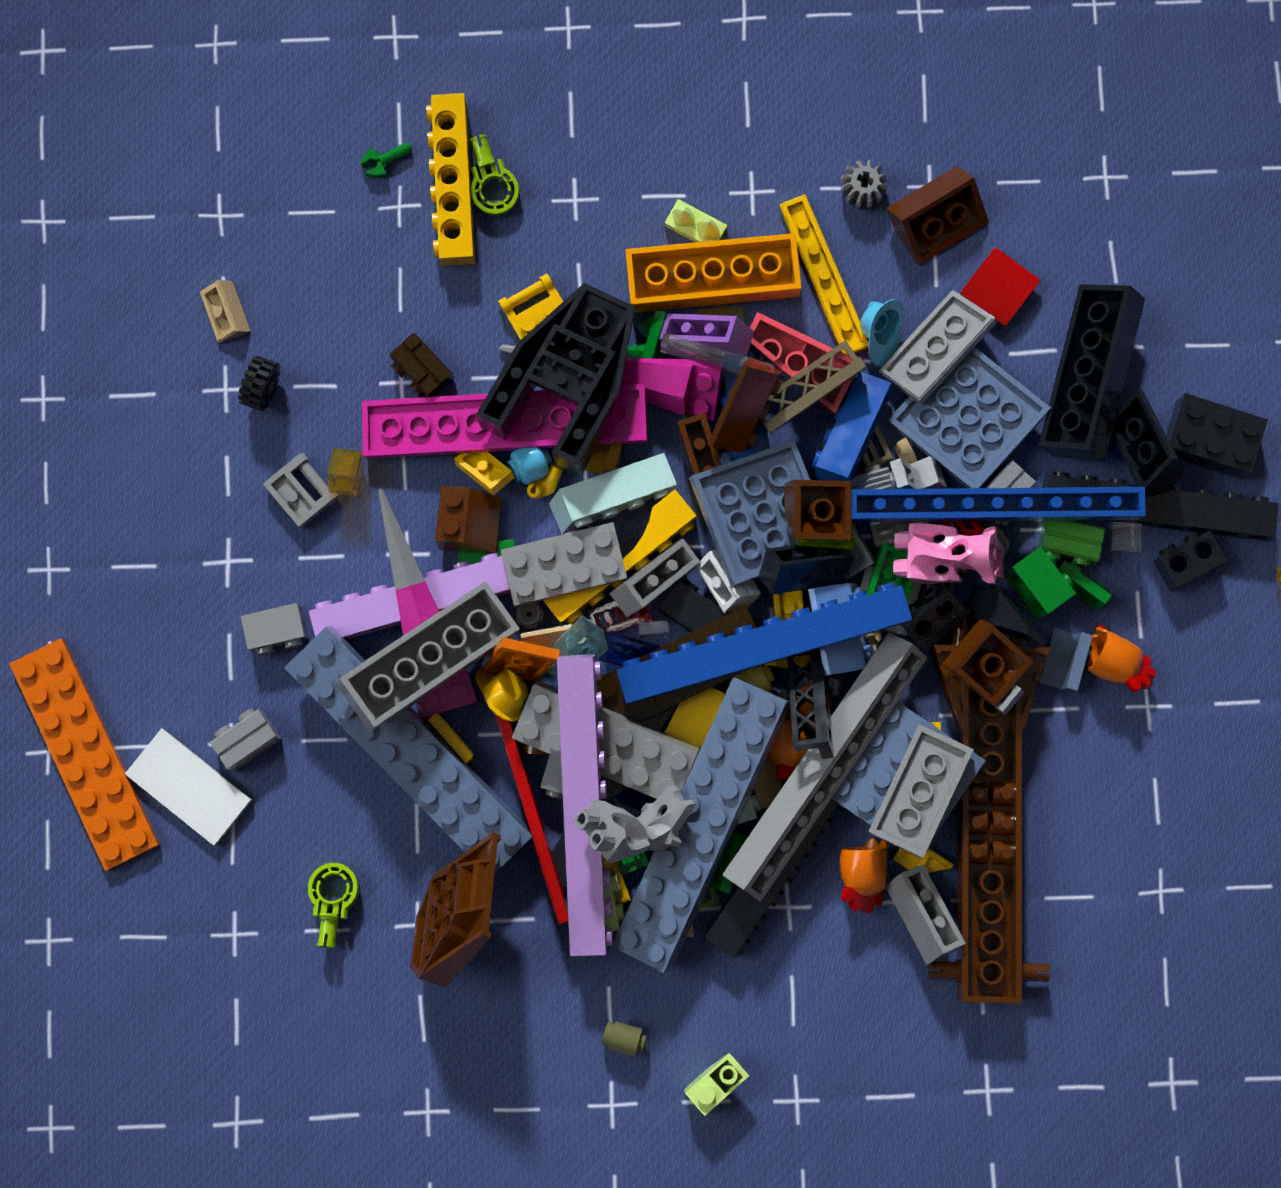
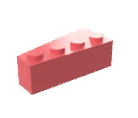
[750,312,853,416]

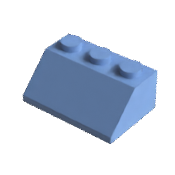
[808,583,875,676]

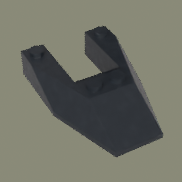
[476,283,635,476]

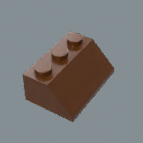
[886,165,989,265]
[707,357,783,454]

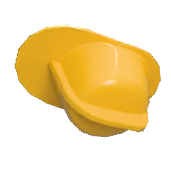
[475,669,528,722]

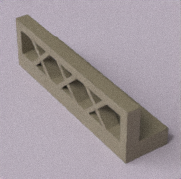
[761,340,866,435]

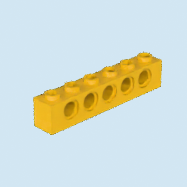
[426,93,475,266]

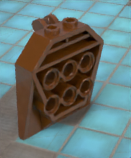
[410,833,501,987]

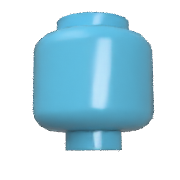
[507,447,552,485]

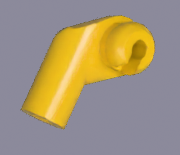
[527,464,564,499]

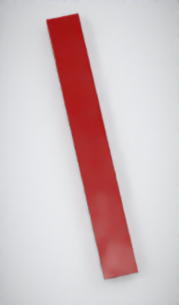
[495,714,569,924]

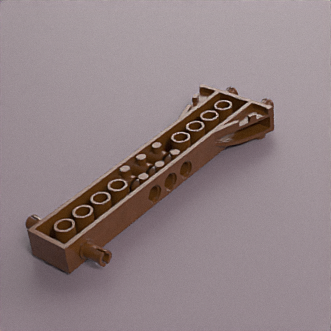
[928,618,1051,1004]

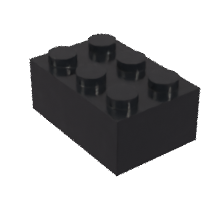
[1166,393,1268,479]

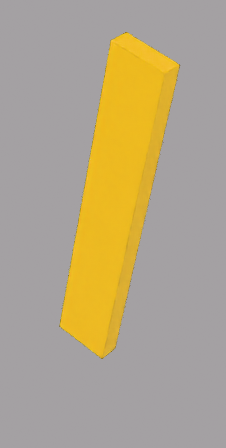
[779,194,869,355]

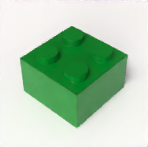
[1004,546,1076,620]

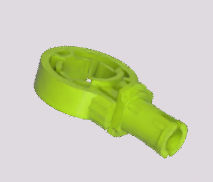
[470,134,519,216]
[308,863,360,948]

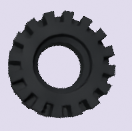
[238,356,281,412]

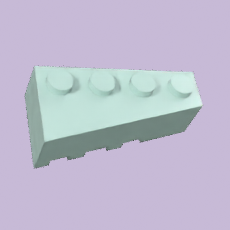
[549,453,677,535]

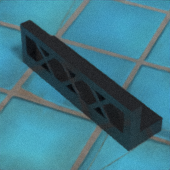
[787,648,834,759]

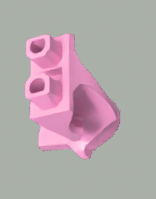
[893,523,1006,584]

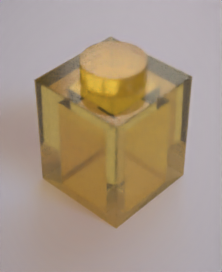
[327,448,363,496]

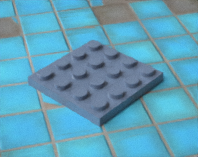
[888,347,1051,488]
[689,440,829,587]
[831,702,986,859]

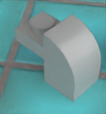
[889,456,947,489]

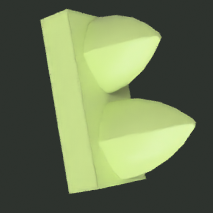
[665,199,727,242]

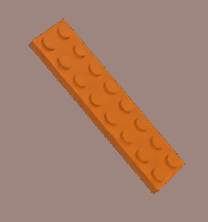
[9,638,161,871]

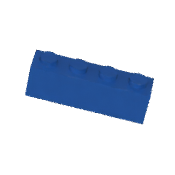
[812,372,891,482]

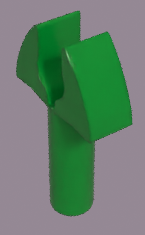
[360,142,412,178]

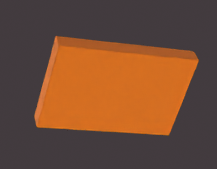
[481,637,560,683]

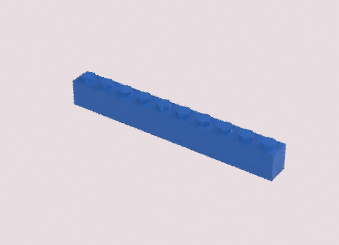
[851,487,1146,523]
[616,582,912,704]

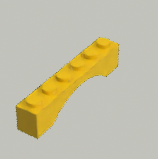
[542,490,697,625]

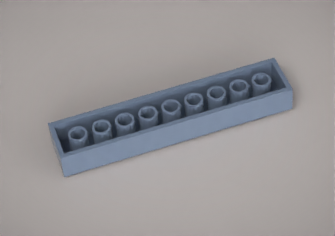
[284,626,532,874]
[612,677,790,973]

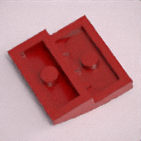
[960,247,1041,326]

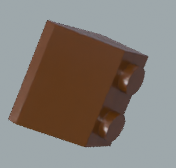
[784,480,851,540]
[435,485,502,554]
[942,619,1033,707]

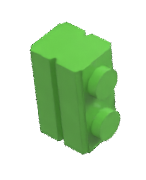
[1037,521,1105,568]

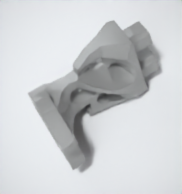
[574,785,696,863]

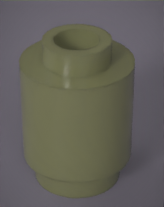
[601,1021,647,1057]

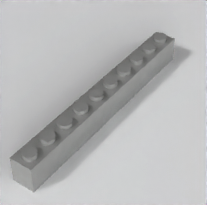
[722,632,927,902]

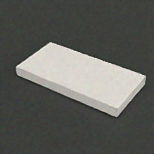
[125,728,252,846]

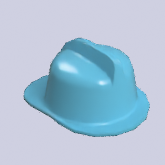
[860,299,904,366]

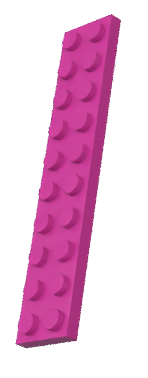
[362,384,648,459]

